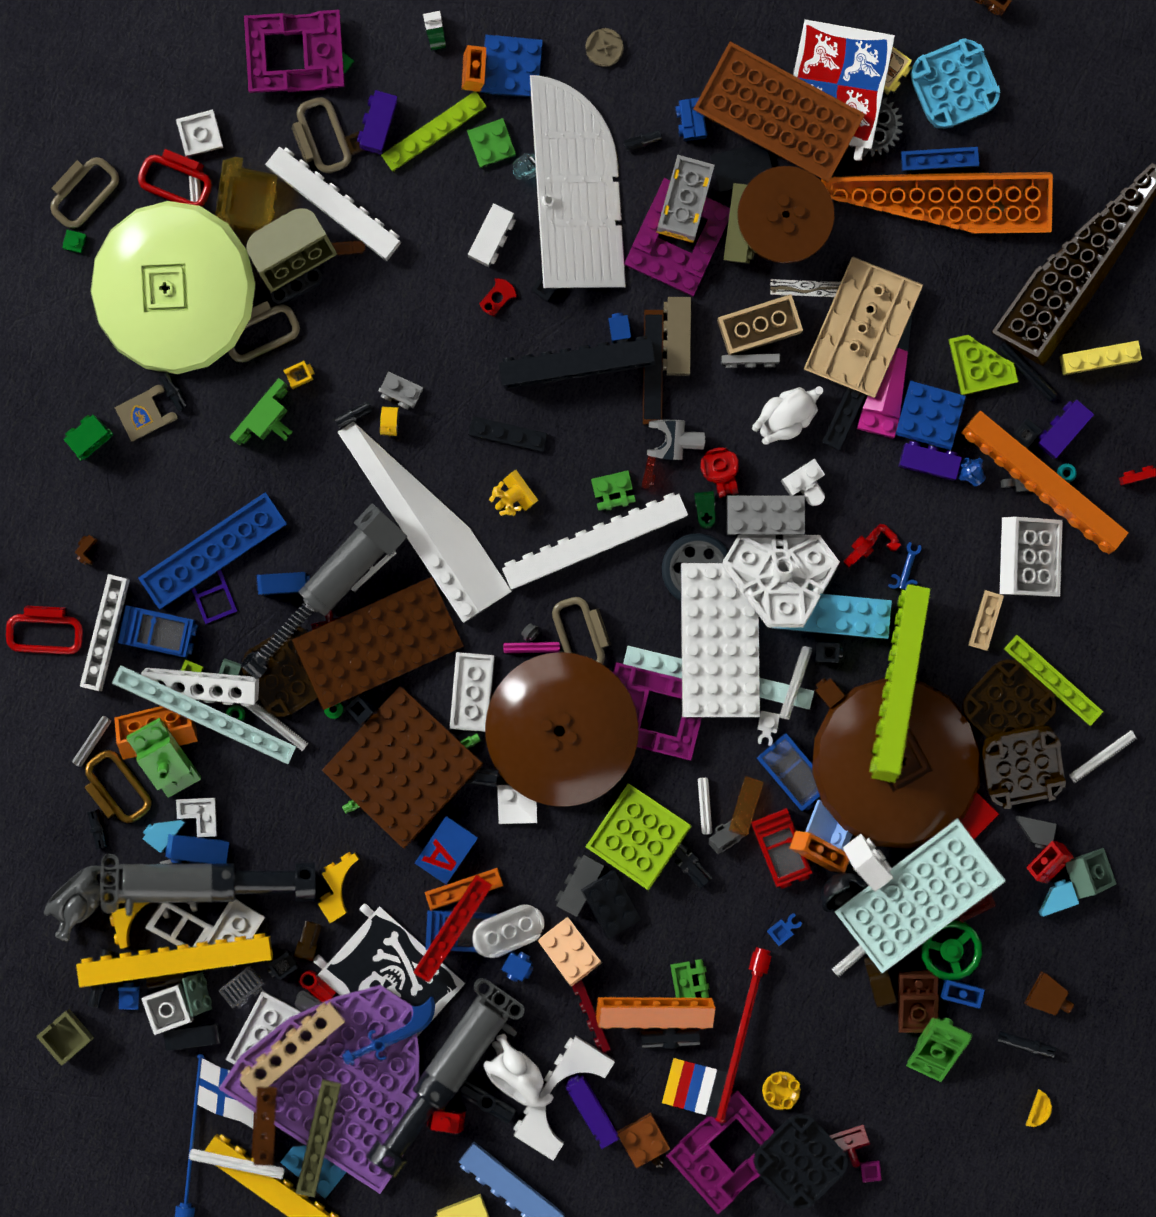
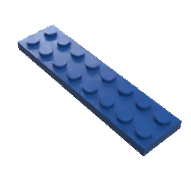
[138,492,287,610]

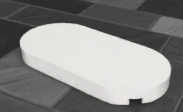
[473,905,544,958]

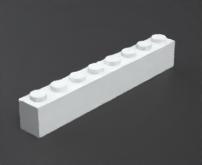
[265,147,401,261]

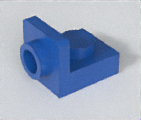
[118,982,139,1010]

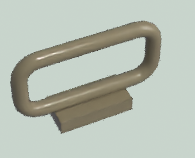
[292,97,352,173]
[50,157,119,229]
[228,301,300,363]
[552,597,611,664]

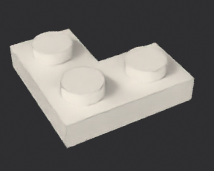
[176,798,217,837]

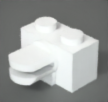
[781,459,825,506]

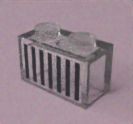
[218,965,264,1009]

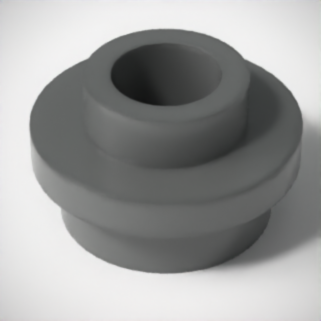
[521,623,539,642]

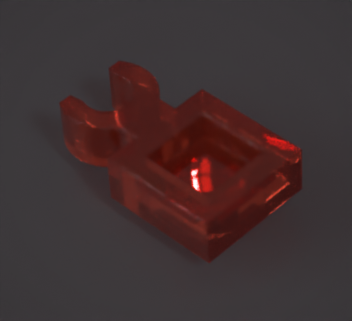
[641,456,656,490]

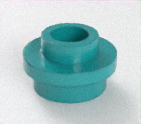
[1057,464,1076,483]

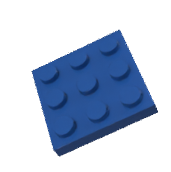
[480,35,543,97]
[895,381,966,450]

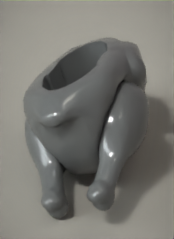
[44,865,101,942]

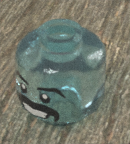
[512,153,536,181]

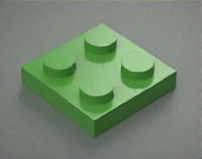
[467,118,516,168]

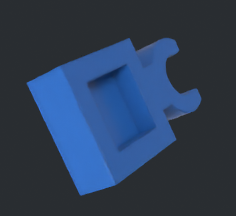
[767,913,802,946]

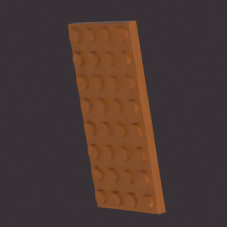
[693,41,865,183]

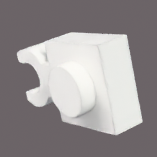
[757,711,780,746]

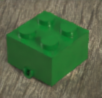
[63,415,113,461]

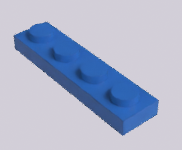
[901,147,979,172]

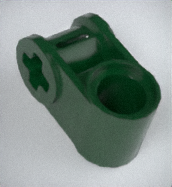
[694,491,715,529]

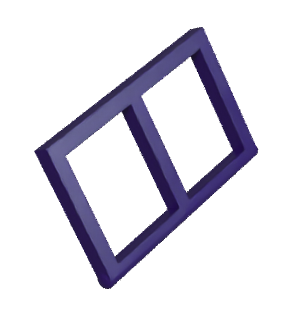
[192,569,237,624]

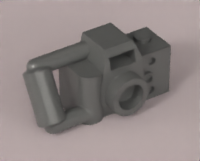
[709,817,748,854]

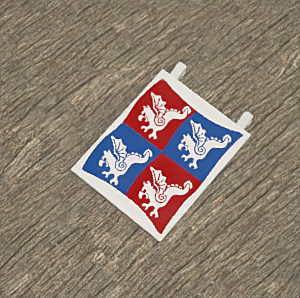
[793,20,895,161]

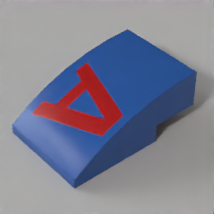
[415,816,478,884]

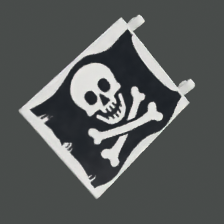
[313,903,465,1036]

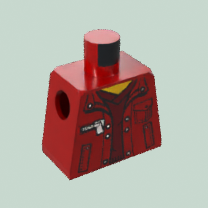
[427,1108,466,1134]

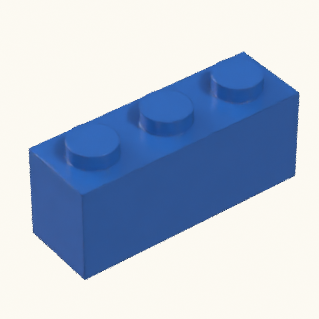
[165,834,229,864]

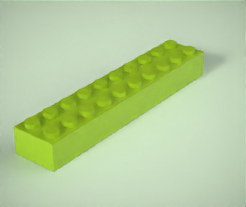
[869,584,930,783]

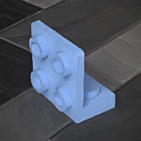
[806,800,853,851]

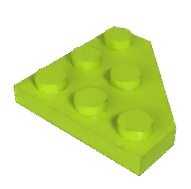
[948,335,1018,395]

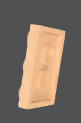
[537,917,602,986]

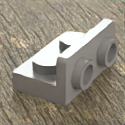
[378,371,423,410]

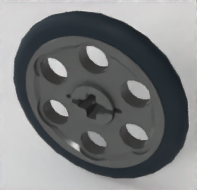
[662,533,729,601]

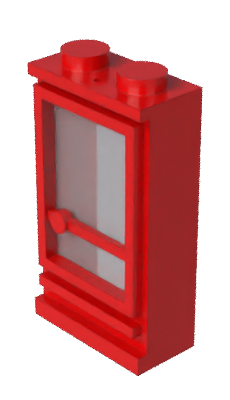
[751,808,812,889]

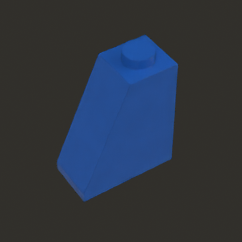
[257,572,310,596]

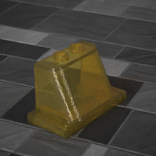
[215,157,278,231]

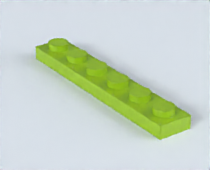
[381,91,487,172]
[1004,635,1103,726]

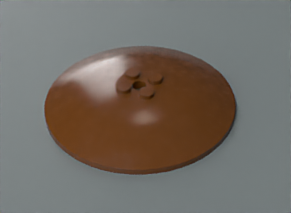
[485,652,639,806]

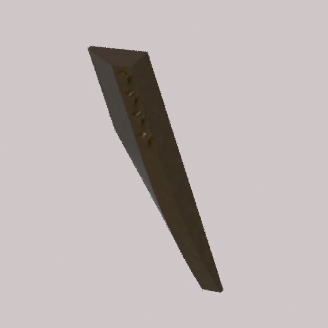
[992,163,1156,366]

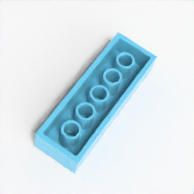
[772,594,892,639]

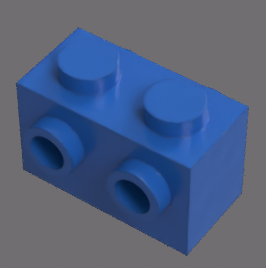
[502,951,533,982]

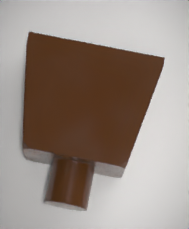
[1024,971,1074,1015]

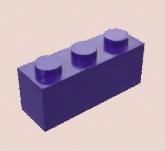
[357,90,397,155]
[1037,400,1094,459]
[898,441,962,481]

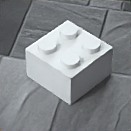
[843,834,893,892]
[141,983,194,1035]

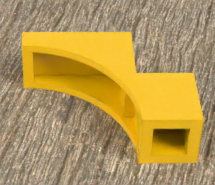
[318,852,360,923]
[109,903,148,949]

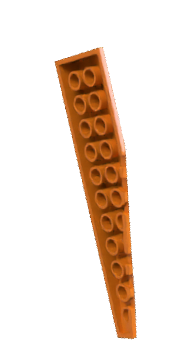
[821,172,1053,233]

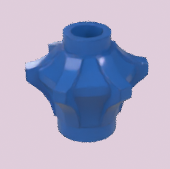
[958,458,986,486]

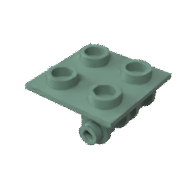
[182,972,212,1017]

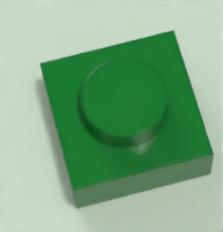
[62,230,86,254]

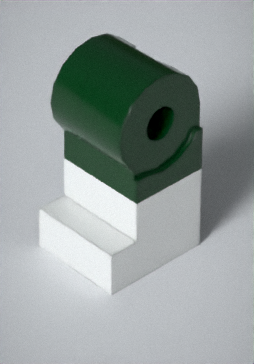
[423,11,446,51]

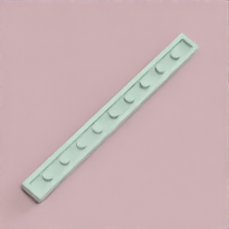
[623,646,814,710]
[112,666,296,764]

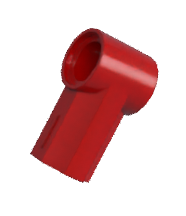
[300,970,336,1002]

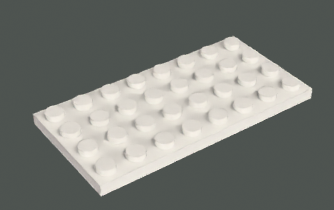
[681,563,760,717]

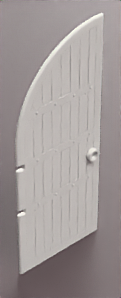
[530,75,626,288]

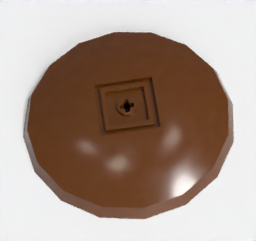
[812,678,982,849]

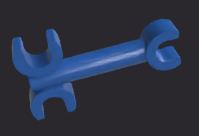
[888,542,921,590]

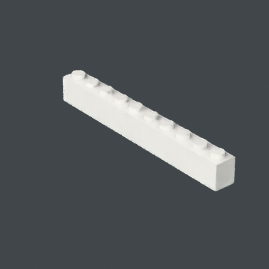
[502,492,688,590]

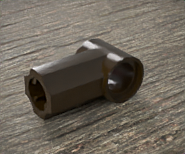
[294,921,322,962]

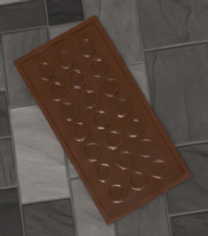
[292,577,464,710]

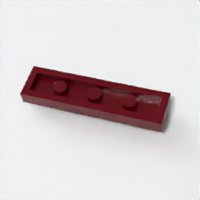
[572,979,610,1053]

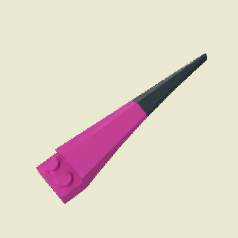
[857,311,913,439]

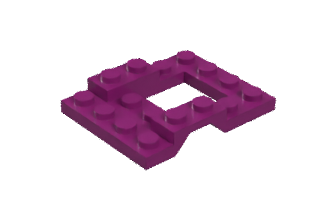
[244,10,345,93]
[624,178,730,297]
[613,662,702,760]
[666,1090,774,1214]

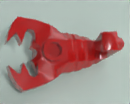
[843,524,901,567]

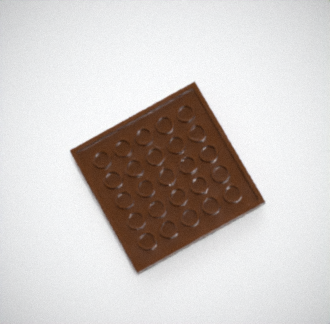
[322,686,483,849]

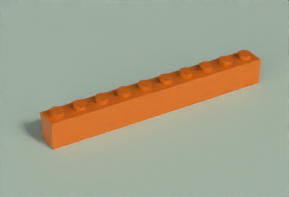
[961,410,1129,554]

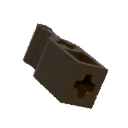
[864,957,896,1008]

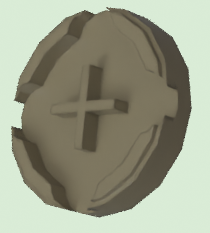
[585,28,623,67]

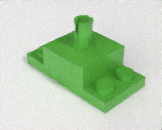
[230,378,293,445]
[127,718,201,798]
[906,1018,971,1082]

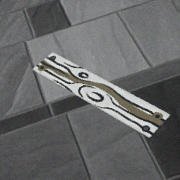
[770,279,841,297]

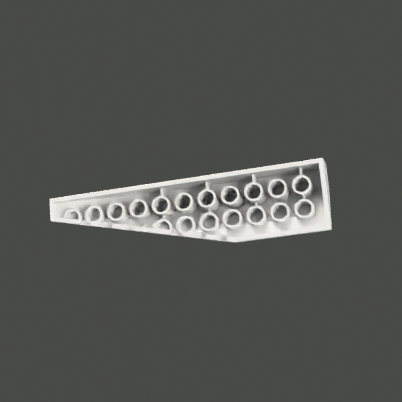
[338,422,512,623]

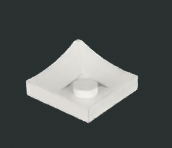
[497,785,537,824]

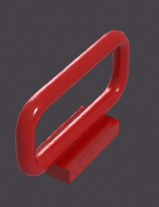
[138,149,212,207]
[6,605,83,654]

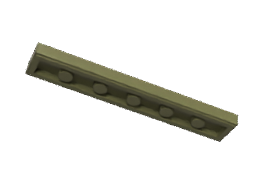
[296,1079,341,1197]

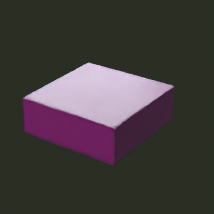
[860,1160,882,1183]

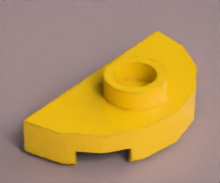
[1026,1089,1052,1127]

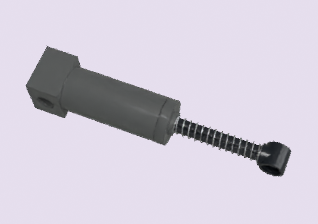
[241,503,408,679]

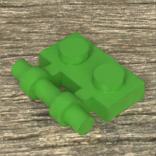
[591,471,636,511]
[670,959,710,998]

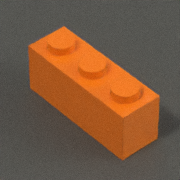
[789,831,849,873]

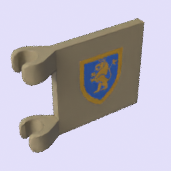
[115,385,178,442]

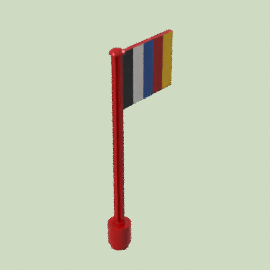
[662,947,772,1123]

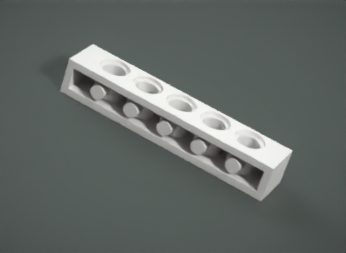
[80,574,130,691]
[141,668,259,706]

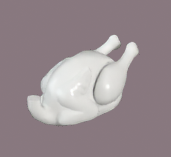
[752,386,823,445]
[484,1034,554,1107]

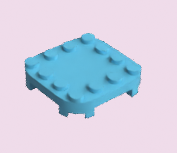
[910,38,1000,129]

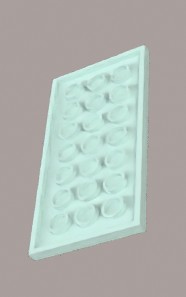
[835,818,1005,973]

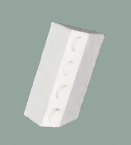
[1000,517,1063,597]

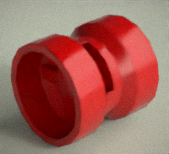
[716,477,738,498]

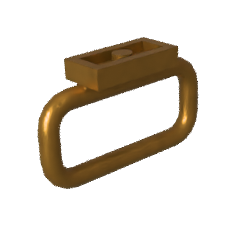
[85,750,152,823]

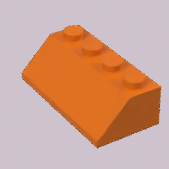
[114,706,198,760]

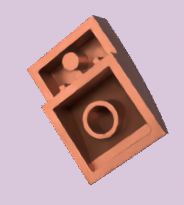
[898,970,939,1033]

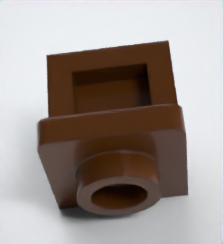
[75,535,98,565]

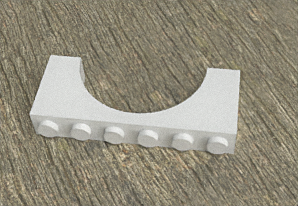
[513,1035,615,1160]

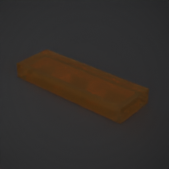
[728,776,764,836]

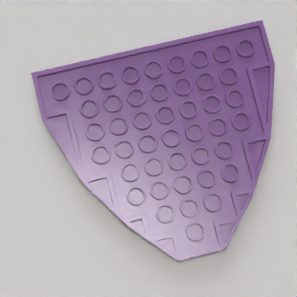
[219,985,419,1194]

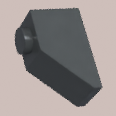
[1016,816,1057,849]

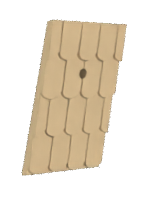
[804,257,923,398]

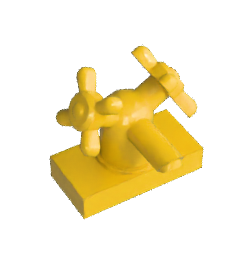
[489,470,538,516]

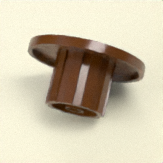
[737,166,834,263]

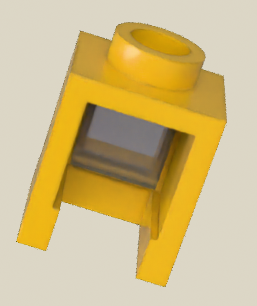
[283,361,315,389]

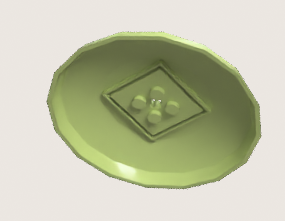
[91,201,255,374]

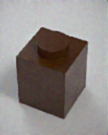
[814,678,845,708]

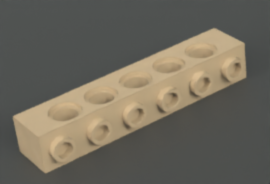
[240,1002,345,1097]

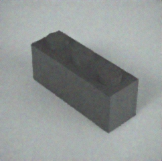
[555,854,604,917]

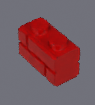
[1027,841,1073,883]

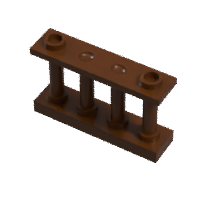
[252,1086,277,1166]

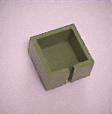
[36,1009,94,1066]

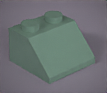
[1066,848,1116,899]

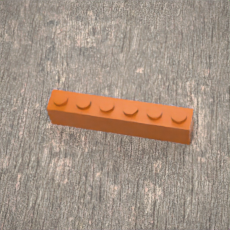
[596,997,715,1029]

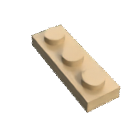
[968,590,1004,651]

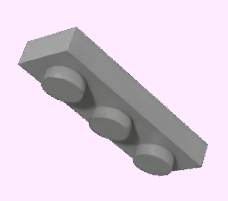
[721,354,780,368]

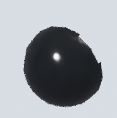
[821,873,867,912]

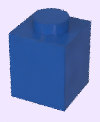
[608,313,631,343]

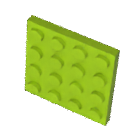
[586,783,692,890]

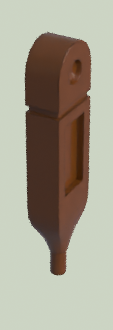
[331,241,366,256]

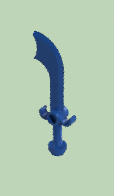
[342,997,435,1065]

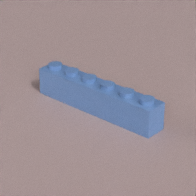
[459,1142,564,1217]

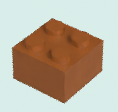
[617,1112,670,1168]

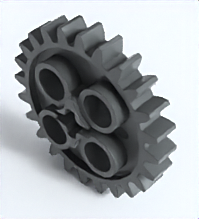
[850,98,903,157]

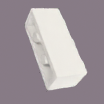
[468,203,516,267]

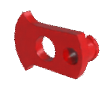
[479,278,516,316]

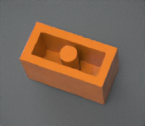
[462,45,486,92]

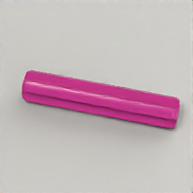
[503,642,560,653]

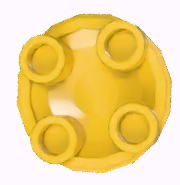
[762,1071,800,1110]

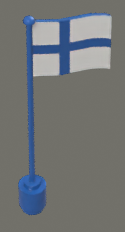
[175,1054,254,1217]

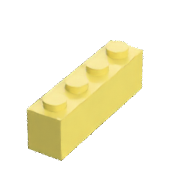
[1060,340,1142,376]

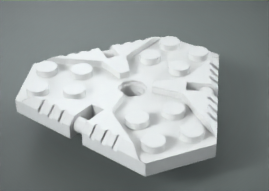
[722,535,840,628]

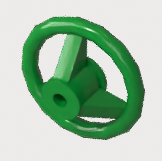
[921,920,982,981]

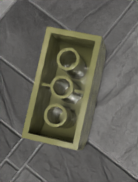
[246,208,337,292]

